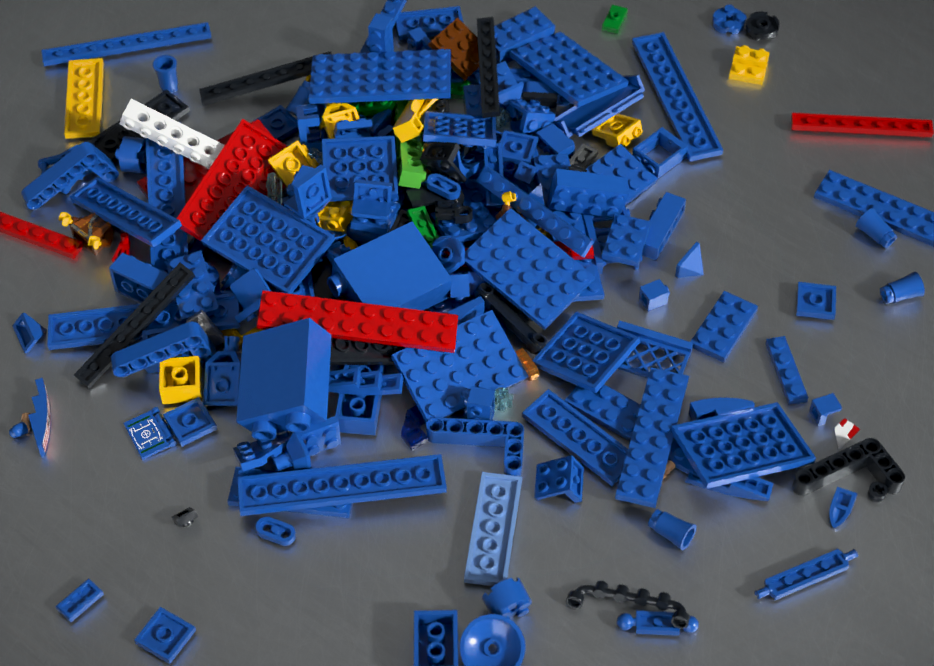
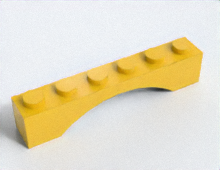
[393,99,438,143]

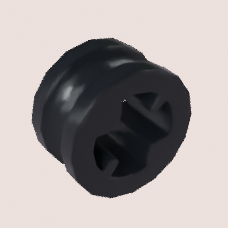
[867,482,888,502]

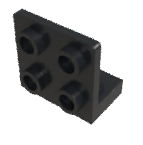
[420,142,467,183]

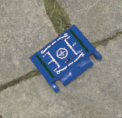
[124,407,177,460]

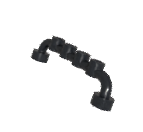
[566,581,690,629]

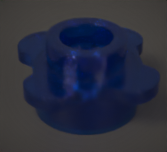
[503,161,518,179]

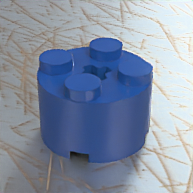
[115,136,147,174]
[482,578,532,619]

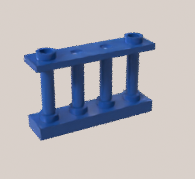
[583,206,642,274]

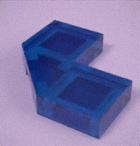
[401,405,429,450]

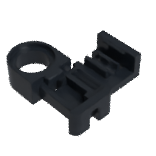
[435,200,473,225]

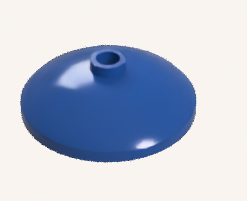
[460,614,525,666]

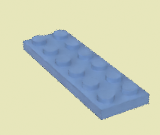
[464,472,522,586]

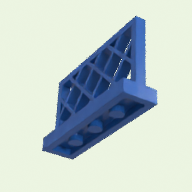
[617,320,693,378]

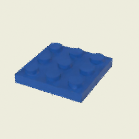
[586,144,658,206]
[430,202,496,243]

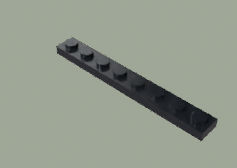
[477,17,500,118]
[199,51,332,106]
[74,263,195,389]

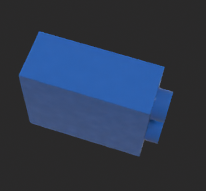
[327,222,452,311]
[236,318,332,441]

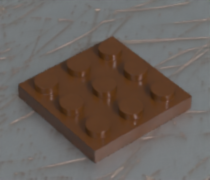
[428,17,479,81]

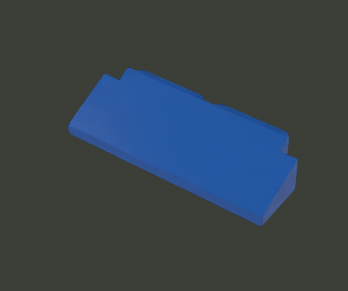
[553,75,645,138]

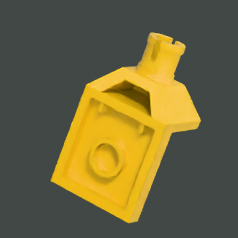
[319,103,360,139]

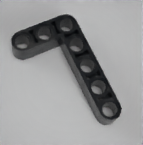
[792,438,905,496]

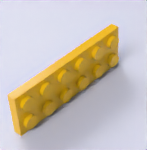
[64,58,104,139]

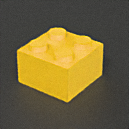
[159,356,202,404]

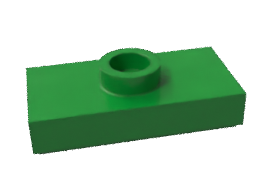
[602,5,628,34]

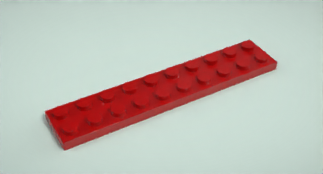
[257,290,458,353]

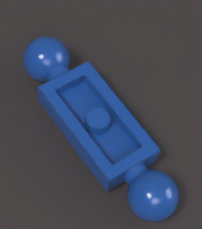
[617,610,699,636]

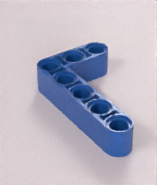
[21,142,119,210]
[111,322,216,377]
[426,417,524,477]

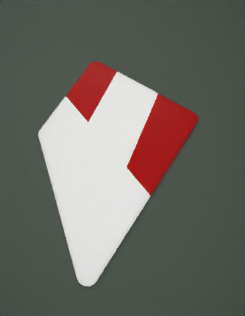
[834,418,860,450]

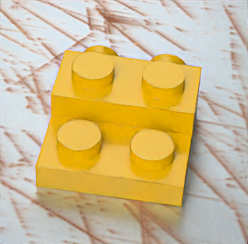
[729,45,770,85]
[592,114,643,147]
[268,140,319,187]
[315,201,353,232]

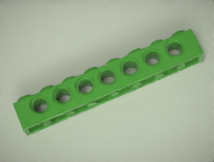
[393,100,426,189]

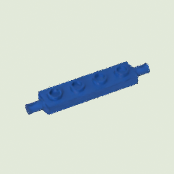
[755,549,858,600]

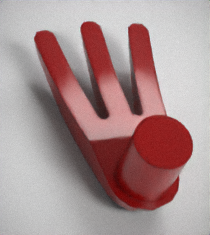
[111,232,130,262]

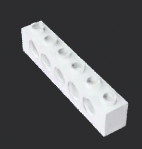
[119,99,225,169]

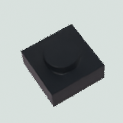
[172,507,198,527]

